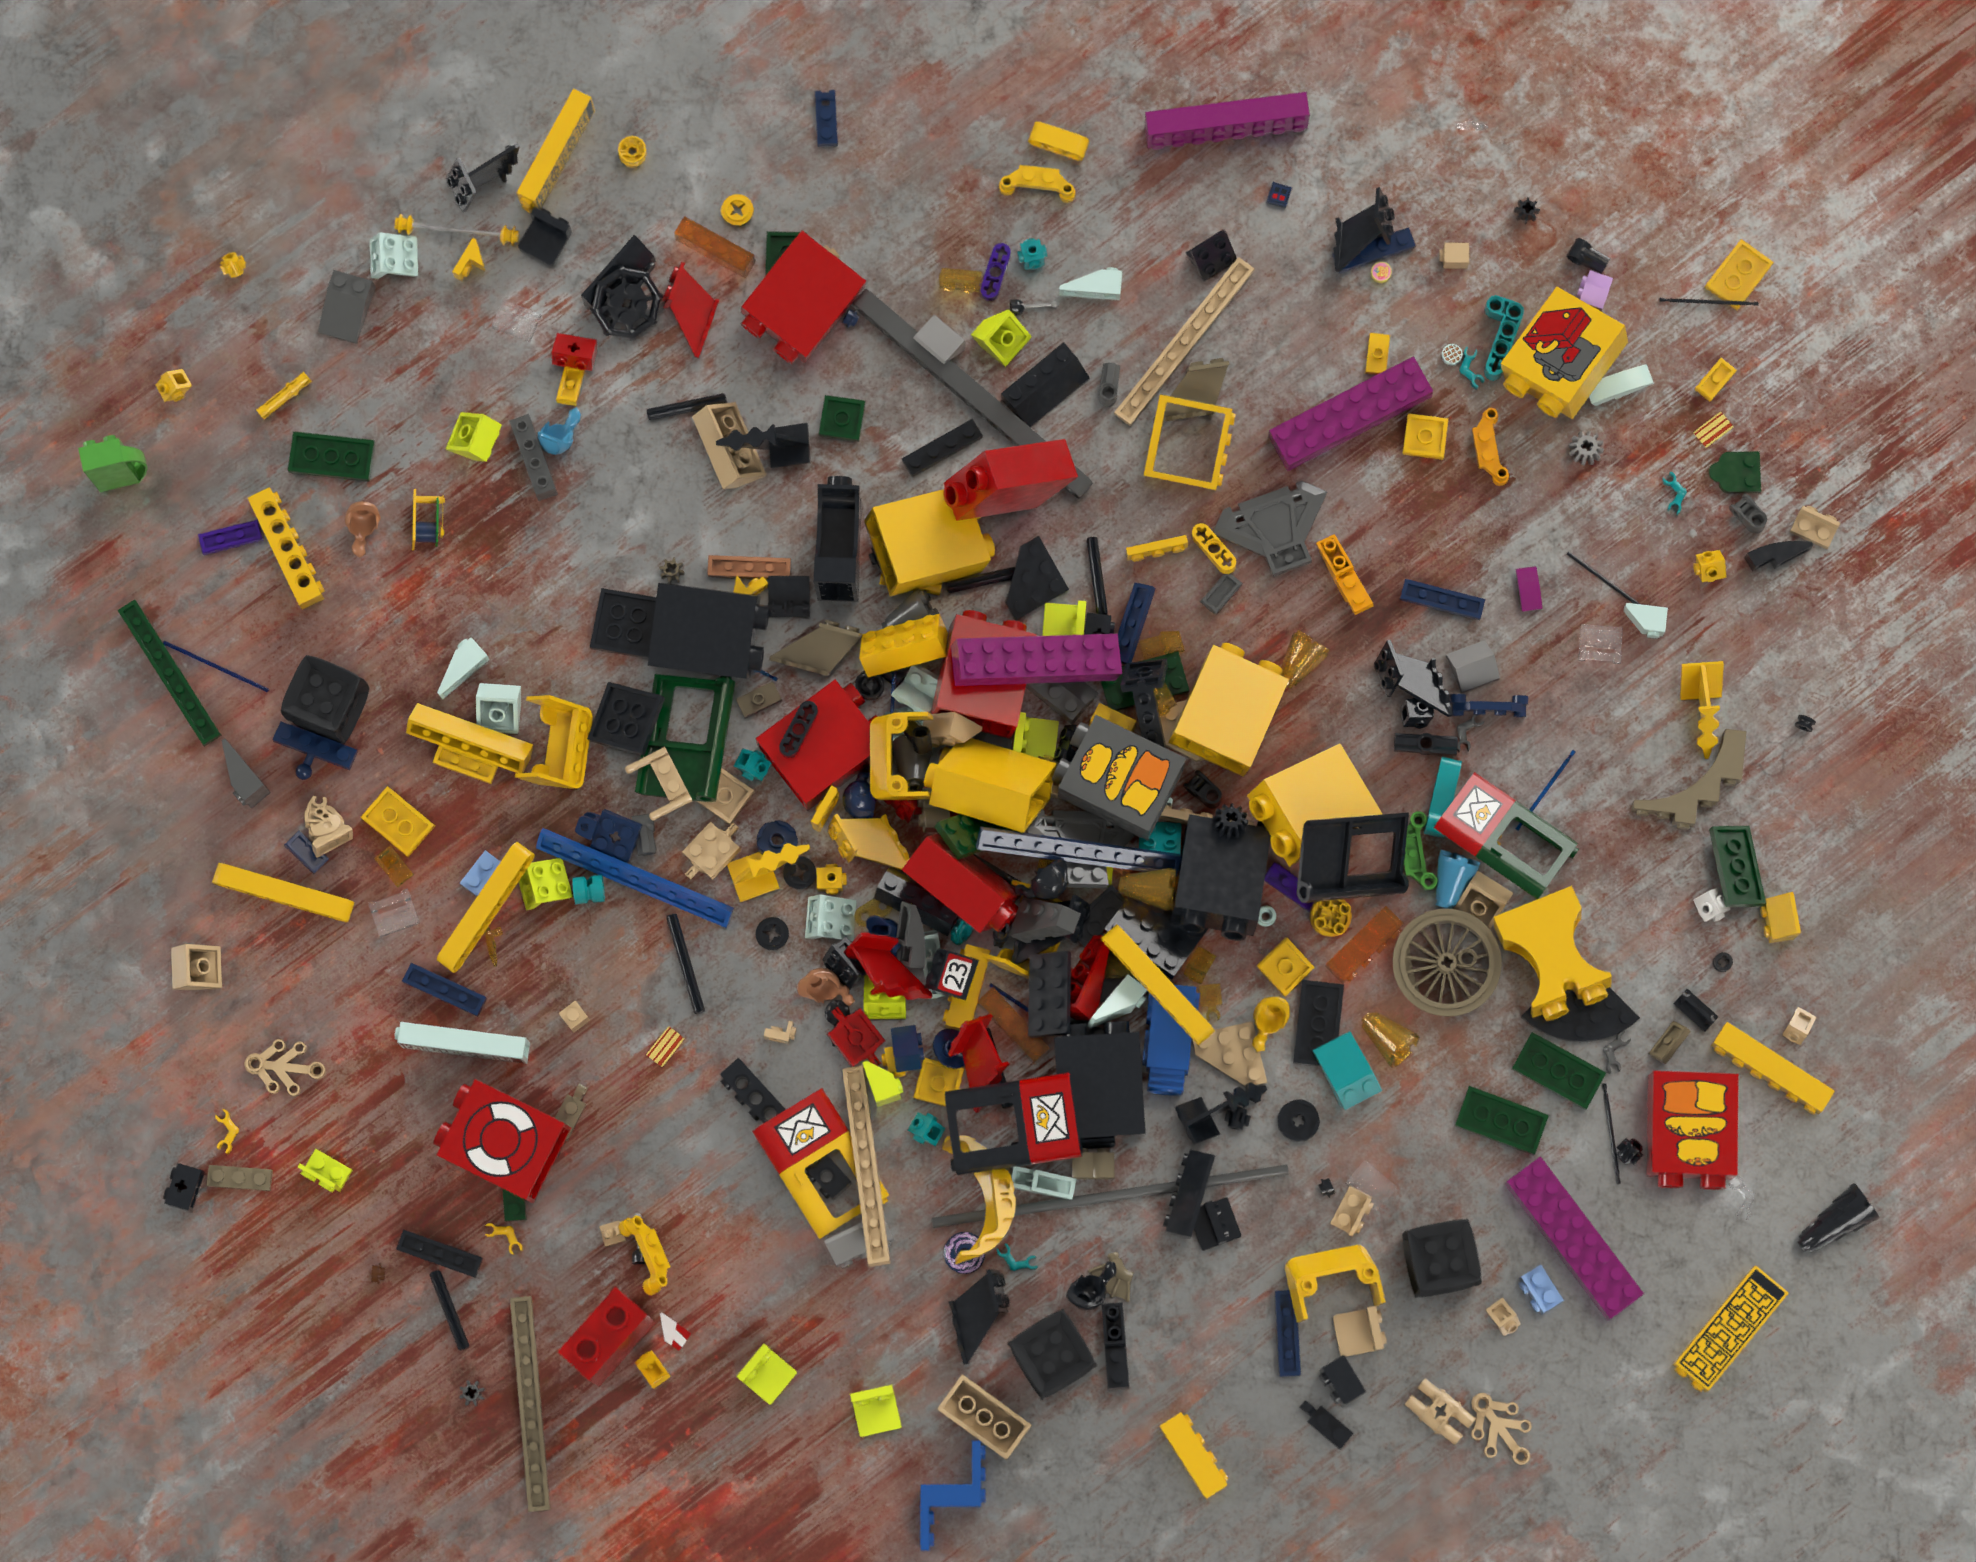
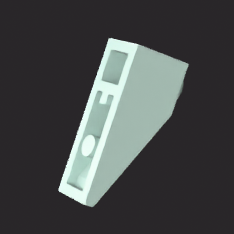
[1059,267,1122,300]
[437,637,490,700]
[1087,974,1147,1028]

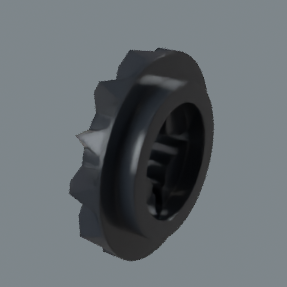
[783,856,816,890]
[756,917,789,950]

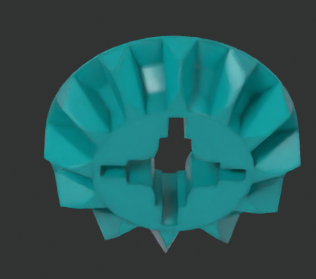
[951,918,974,945]

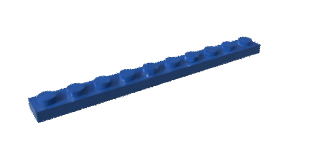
[536,828,734,928]

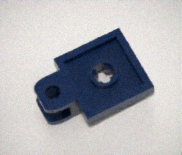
[575,809,643,863]

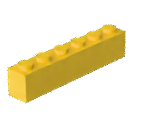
[406,703,533,773]
[1711,1022,1835,1115]

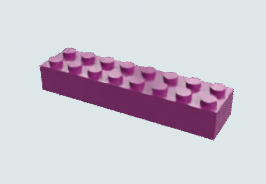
[1144,92,1310,150]
[1268,356,1433,472]
[951,634,1122,686]
[1505,1156,1644,1321]

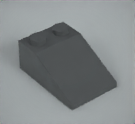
[318,270,376,344]
[222,738,271,809]

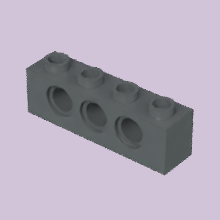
[510,414,558,501]

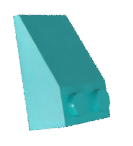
[1313,1031,1382,1110]

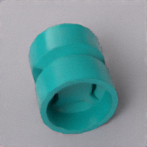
[573,875,605,904]

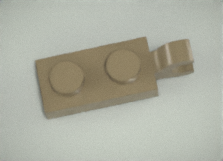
[555,1083,588,1142]

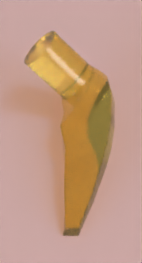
[485,927,503,967]

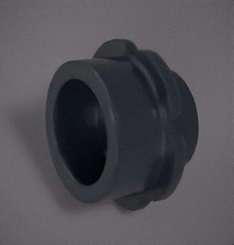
[1318,1178,1335,1198]

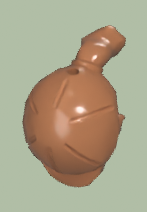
[345,501,380,558]
[797,968,855,1006]

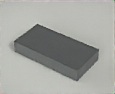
[1200,573,1243,615]

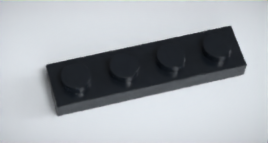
[902,418,983,477]
[396,1229,483,1278]

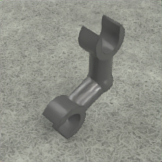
[1457,715,1485,752]
[1604,1031,1631,1074]

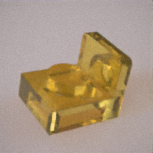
[1183,946,1217,984]

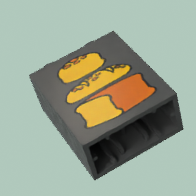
[1052,715,1186,841]

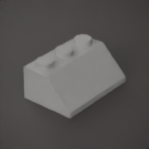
[824,1218,894,1269]

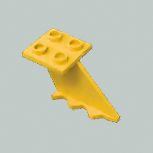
[1680,661,1724,759]
[828,813,909,870]
[727,843,810,903]

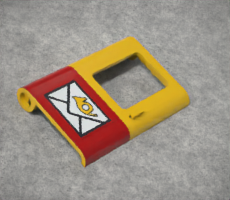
[752,1088,890,1239]

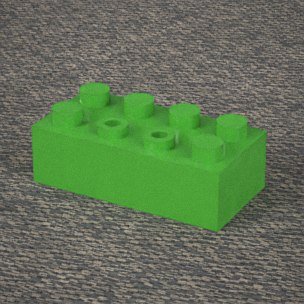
[78,435,147,492]

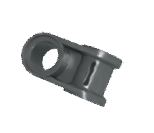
[1729,493,1767,534]

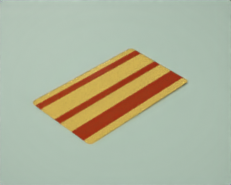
[1694,412,1733,448]
[646,1026,685,1067]

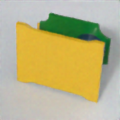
[412,489,445,550]

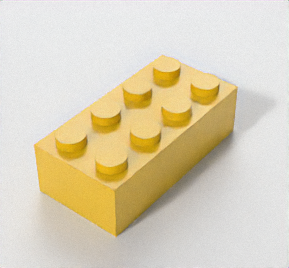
[859,613,948,678]

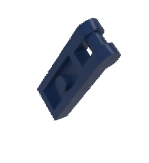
[815,90,838,147]

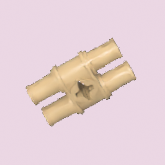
[1404,1378,1476,1445]

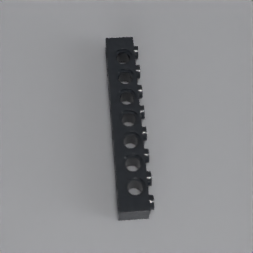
[720,1057,852,1201]

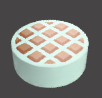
[1441,344,1462,366]

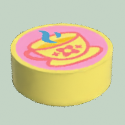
[1371,262,1392,283]

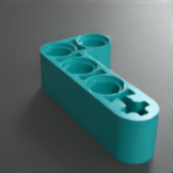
[1484,295,1524,381]
[1424,756,1462,839]

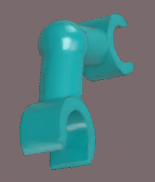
[1459,346,1485,390]
[1662,471,1687,515]
[997,1243,1038,1271]

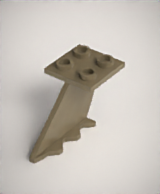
[1153,358,1229,422]
[769,620,863,676]

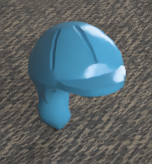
[537,408,581,455]

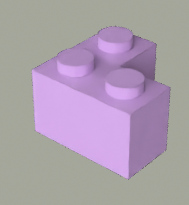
[1576,270,1613,312]

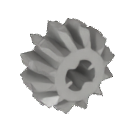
[1568,430,1604,466]

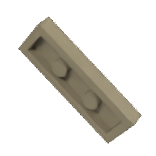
[207,1165,273,1191]

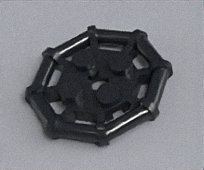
[590,265,663,341]

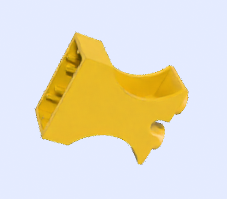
[1493,886,1612,1021]

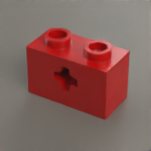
[552,333,597,371]

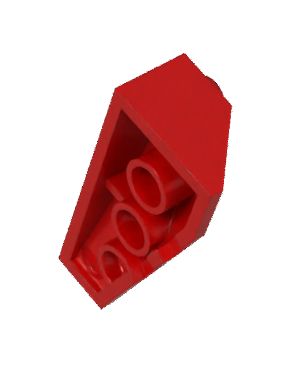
[1070,935,1109,1021]

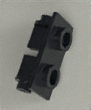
[1053,724,1077,765]
[1673,989,1719,1032]

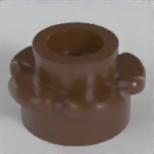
[371,1263,385,1284]

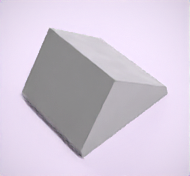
[913,315,966,364]
[1446,640,1500,693]

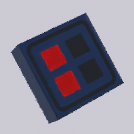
[1267,182,1292,208]

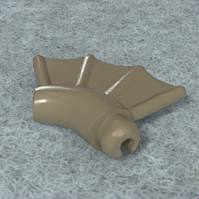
[1088,1252,1134,1302]

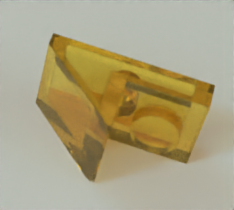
[1139,631,1185,660]

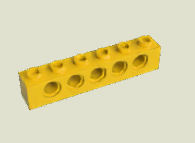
[248,487,325,610]

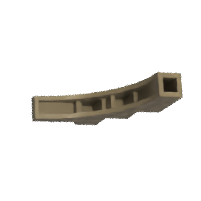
[1631,729,1747,830]

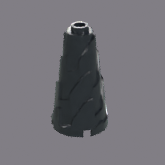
[1797,1183,1880,1253]

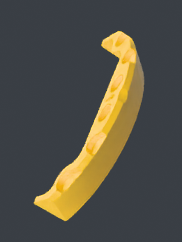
[942,1135,1016,1264]

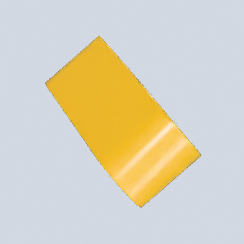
[1028,121,1090,161]

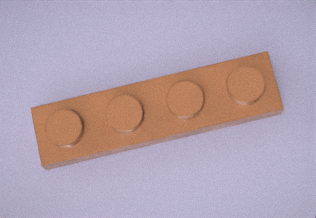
[707,555,791,579]

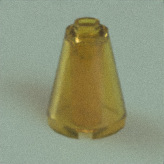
[1361,1011,1420,1068]

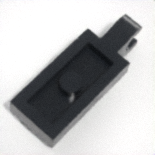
[1299,1401,1354,1450]

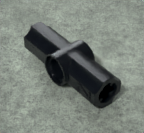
[1394,733,1458,755]

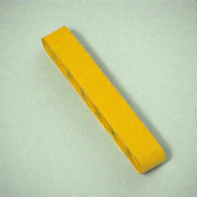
[437,842,535,973]
[212,863,355,923]
[1101,924,1215,1045]

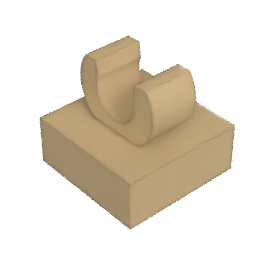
[599,1220,626,1247]

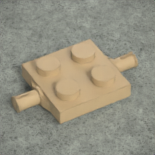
[682,822,741,880]

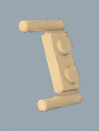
[625,747,692,821]

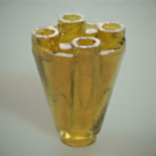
[1281,630,1330,689]
[1119,868,1176,910]

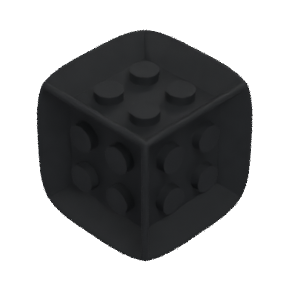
[281,655,370,744]
[1402,1219,1482,1298]
[1007,1308,1097,1400]

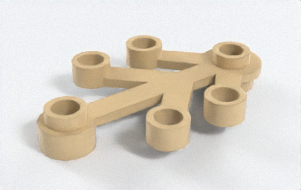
[244,1039,326,1096]
[1471,1393,1532,1465]

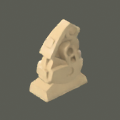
[304,796,353,858]

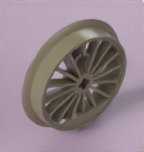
[1393,909,1502,1017]

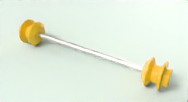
[395,214,519,246]

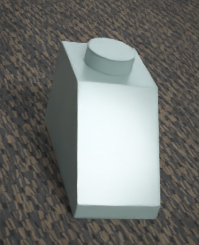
[1623,603,1668,638]

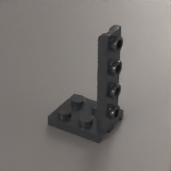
[1121,658,1168,749]

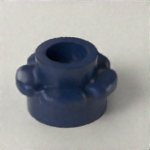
[842,309,859,328]

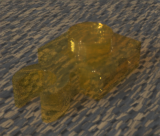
[1199,983,1222,1021]

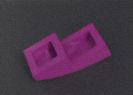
[1515,566,1543,612]

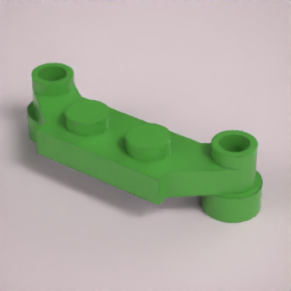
[1404,811,1438,890]

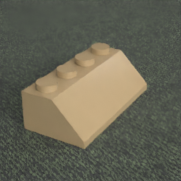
[692,402,766,489]
[938,1374,1032,1460]

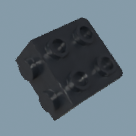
[518,207,572,266]

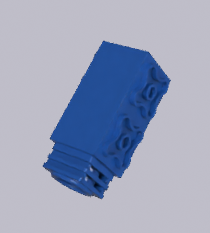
[1142,985,1200,1096]

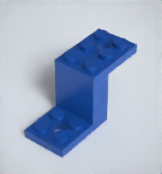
[920,1441,986,1551]

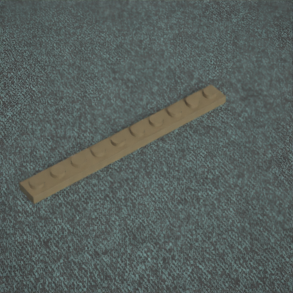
[510,1296,551,1512]

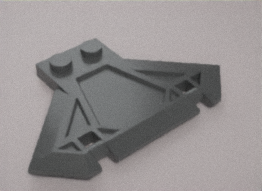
[1213,481,1327,577]
[1025,810,1135,889]

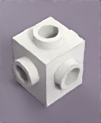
[1693,887,1731,922]

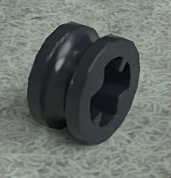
[1795,715,1816,732]
[1713,952,1733,972]

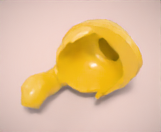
[1252,997,1290,1052]

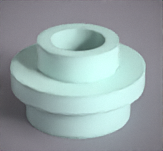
[1258,906,1276,927]

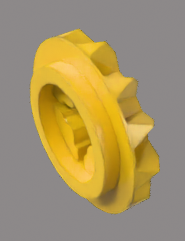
[721,194,754,226]

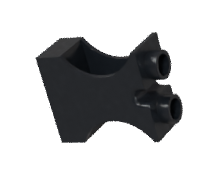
[813,476,863,602]

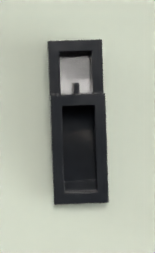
[1744,541,1813,572]

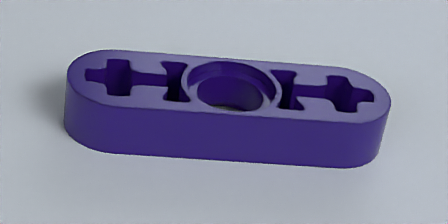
[980,243,1011,301]

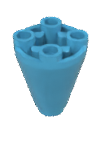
[1436,849,1480,909]

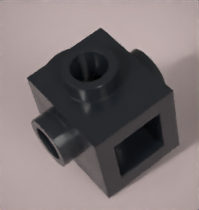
[1400,698,1434,729]

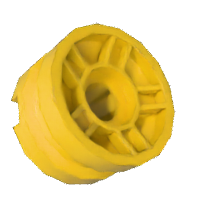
[618,136,646,168]

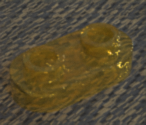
[854,898,893,927]

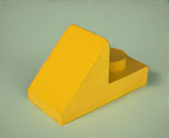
[452,238,486,281]
[733,576,768,595]

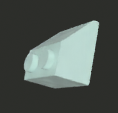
[476,683,521,734]

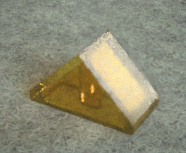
[374,845,414,887]

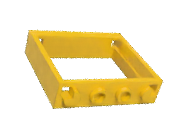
[1143,394,1236,490]

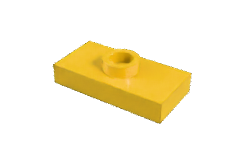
[1365,333,1390,375]
[1695,358,1737,402]
[556,367,585,406]

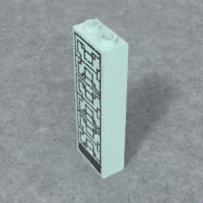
[395,1022,530,1064]

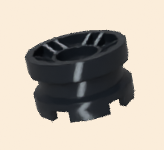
[855,670,884,701]

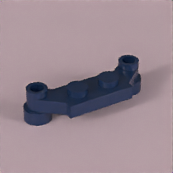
[1449,694,1528,717]

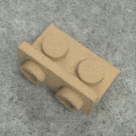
[1790,506,1840,549]
[1330,1186,1374,1237]

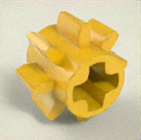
[220,252,246,278]

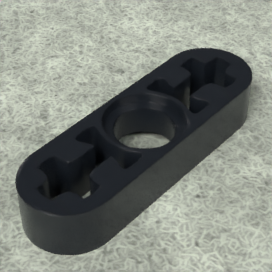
[779,701,818,758]

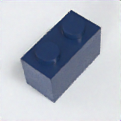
[891,1025,925,1072]

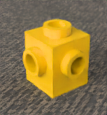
[155,369,192,402]
[1693,550,1726,582]
[817,864,847,895]

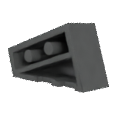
[1009,896,1081,943]

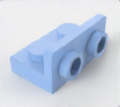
[460,850,501,896]
[1518,1265,1564,1315]

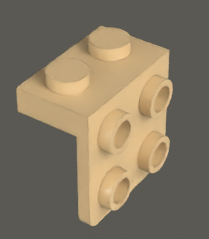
[1333,1306,1387,1357]

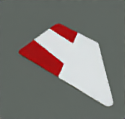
[660,1313,691,1350]

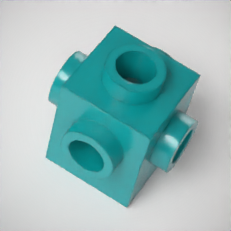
[1017,238,1048,270]
[733,748,771,781]
[907,1112,946,1146]

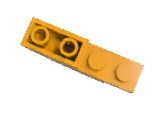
[1316,534,1373,615]

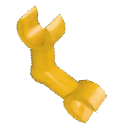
[215,1109,239,1154]
[485,1223,523,1255]

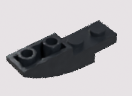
[1101,1302,1129,1391]

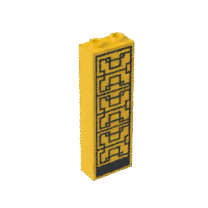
[516,88,595,213]
[1672,1265,1788,1392]

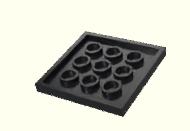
[1103,872,1209,979]

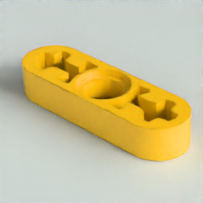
[1192,523,1236,574]

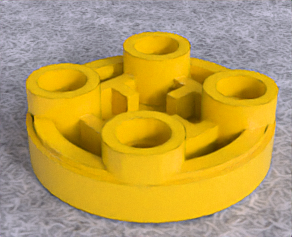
[1309,899,1352,937]

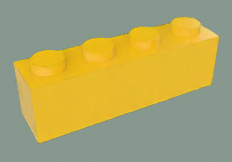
[942,944,991,1031]
[1159,1412,1229,1499]

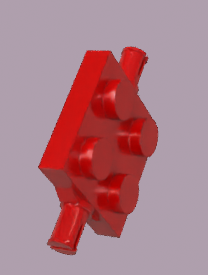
[827,1007,886,1067]

